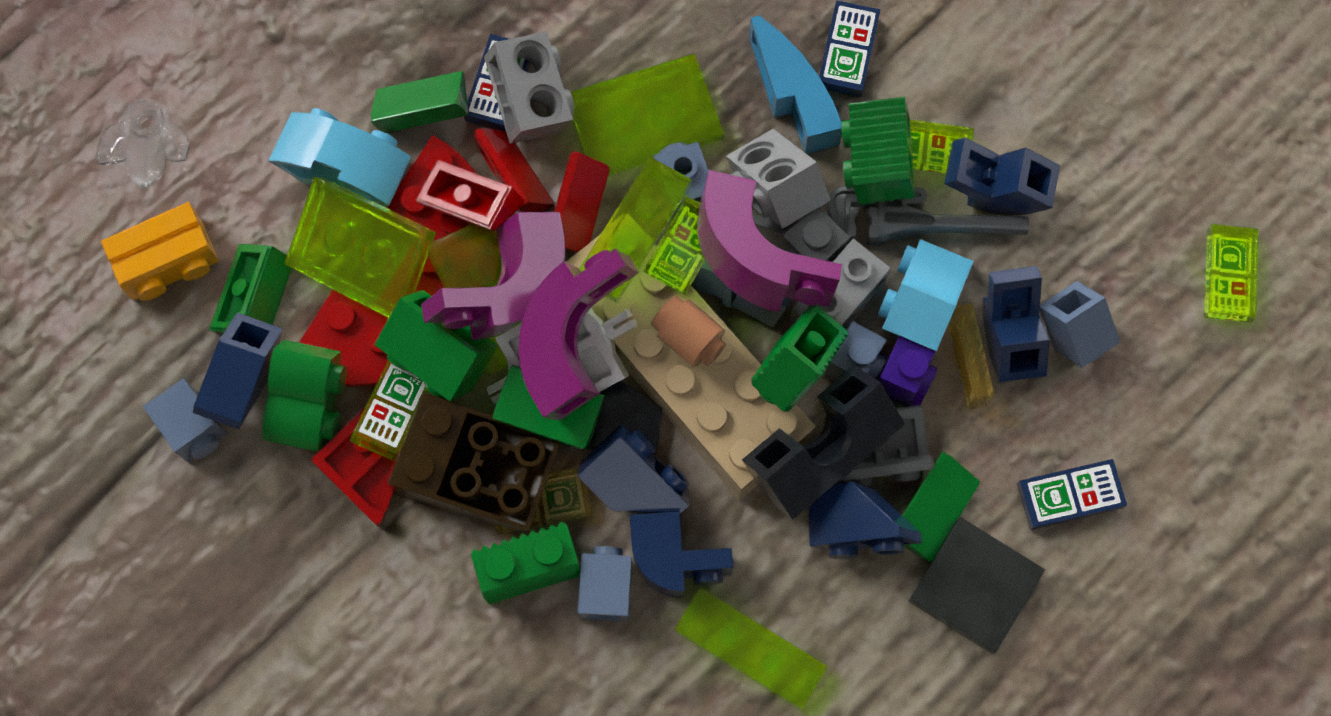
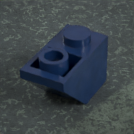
[193,313,283,429]
[577,423,689,513]
[809,482,922,559]

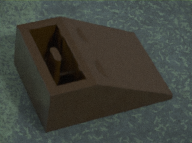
[388,392,562,533]

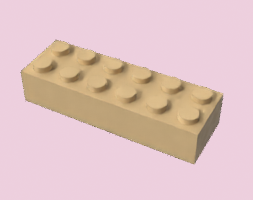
[566,214,816,500]

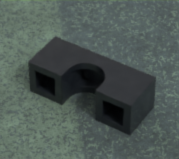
[742,365,905,520]

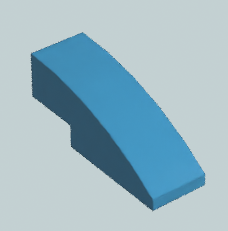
[749,15,842,154]

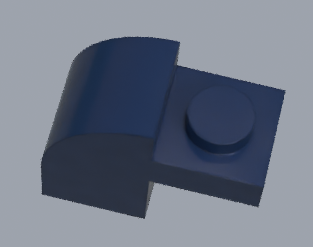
[944,137,1060,215]
[983,266,1050,382]
[630,512,733,598]

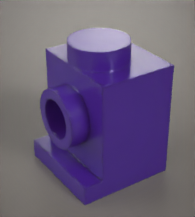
[879,336,938,407]

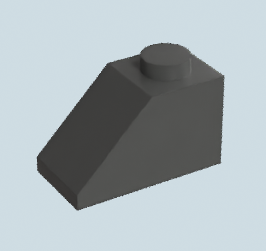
[752,207,850,262]

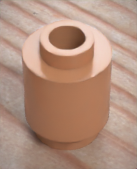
[651,295,726,368]

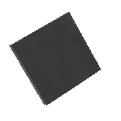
[908,517,1046,655]

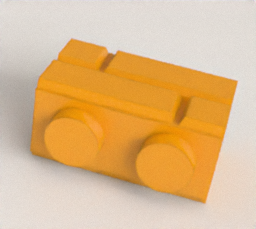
[101,201,220,301]

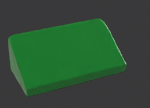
[371,71,469,133]
[209,244,293,335]
[492,364,605,449]
[902,451,981,563]

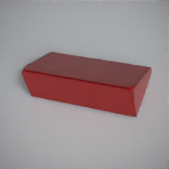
[474,128,553,212]
[554,151,610,253]
[416,160,525,232]

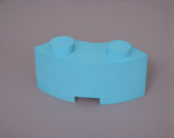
[268,108,411,206]
[878,239,974,351]

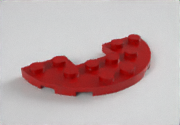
[299,135,500,389]

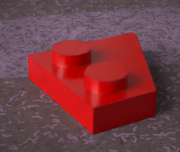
[311,395,411,527]

